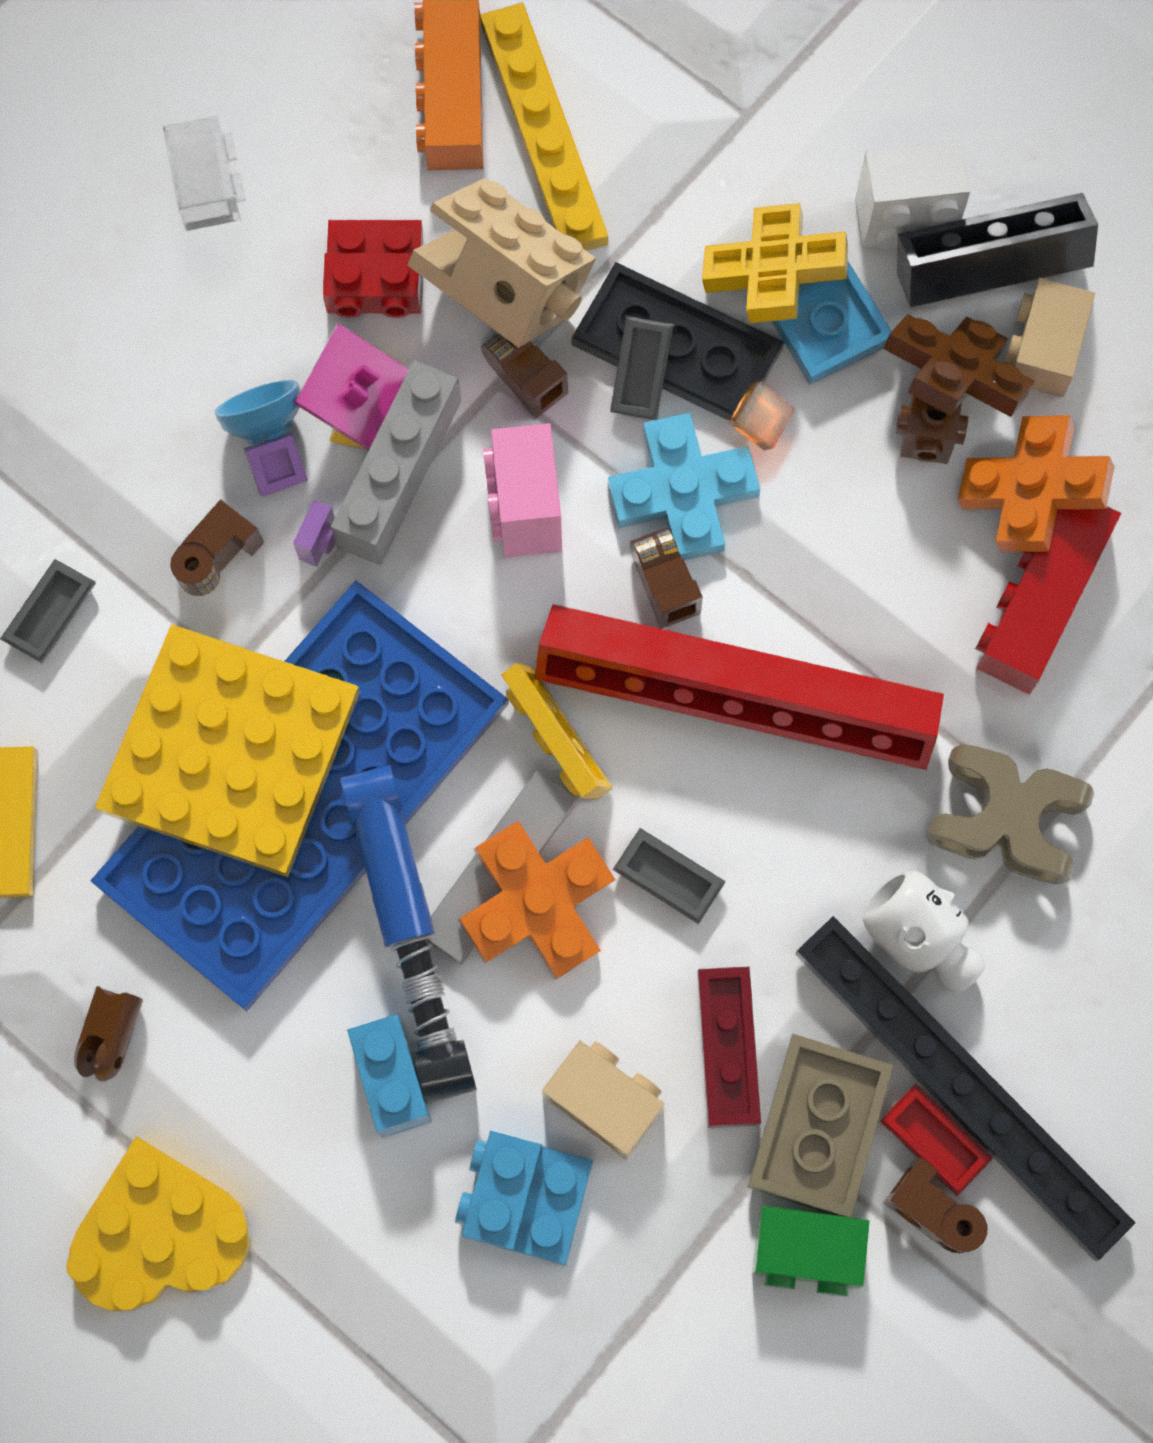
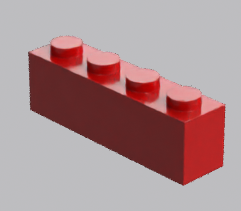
[975,506,1122,695]

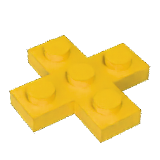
[702,203,848,323]

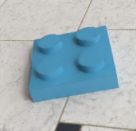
[771,261,892,385]

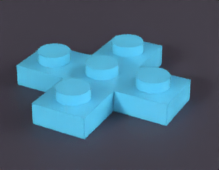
[607,413,761,560]

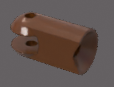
[74,986,143,1082]

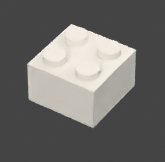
[855,140,971,250]

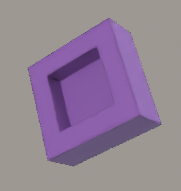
[244,433,308,497]
[293,500,336,567]

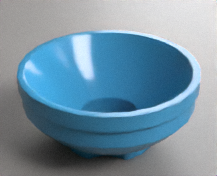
[215,380,300,444]

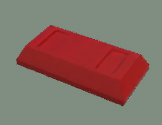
[880,1083,993,1196]

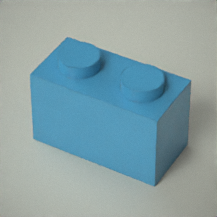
[347,1014,432,1138]

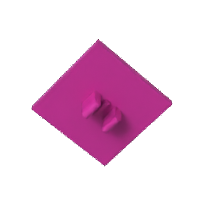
[294,323,409,451]

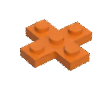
[958,415,1114,552]
[458,821,616,979]

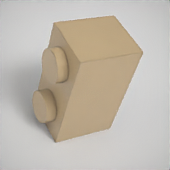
[1004,278,1096,397]
[542,1040,665,1160]

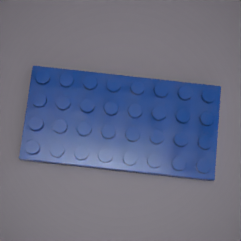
[90,580,509,1012]

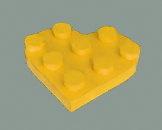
[66,1136,251,1312]

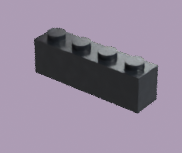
[897,193,1098,308]

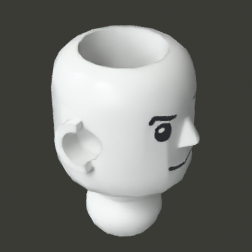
[863,871,985,992]

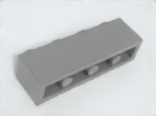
[331,360,461,566]

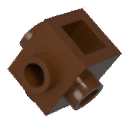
[895,395,968,464]

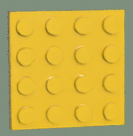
[95,624,360,877]

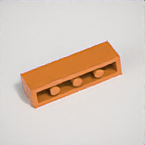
[414,0,483,170]

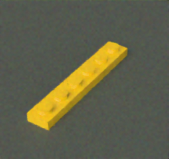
[480,2,608,251]

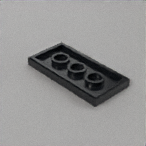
[571,262,784,426]

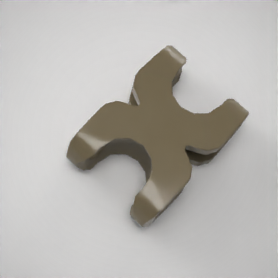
[926,744,1094,884]

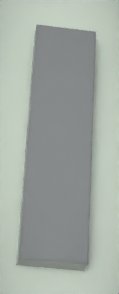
[426,770,578,965]

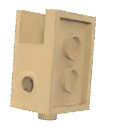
[407,178,596,348]

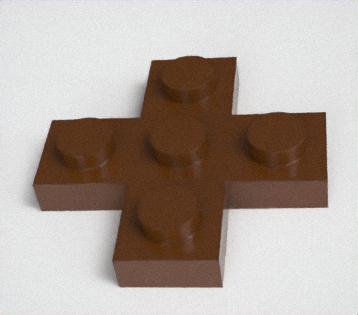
[883,314,1035,417]

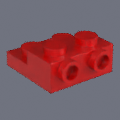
[323,220,423,318]

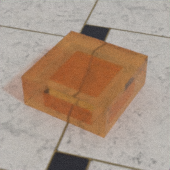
[729,381,795,451]

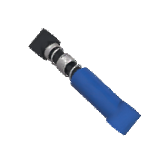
[340,765,477,1104]

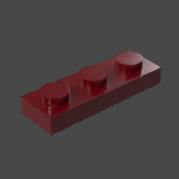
[697,966,761,1128]

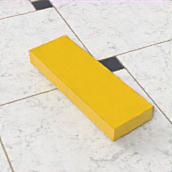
[0,746,38,898]

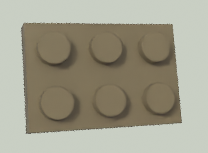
[747,1034,894,1218]

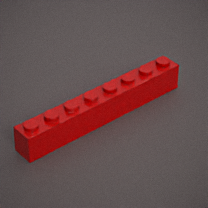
[534,604,944,770]

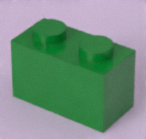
[752,1206,870,1297]

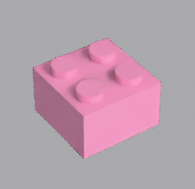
[483,423,562,557]

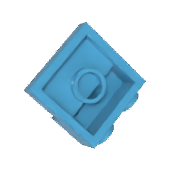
[455,1130,593,1266]

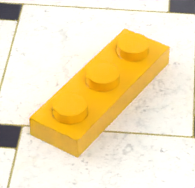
[501,663,613,800]

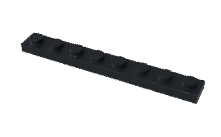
[795,916,1136,1261]

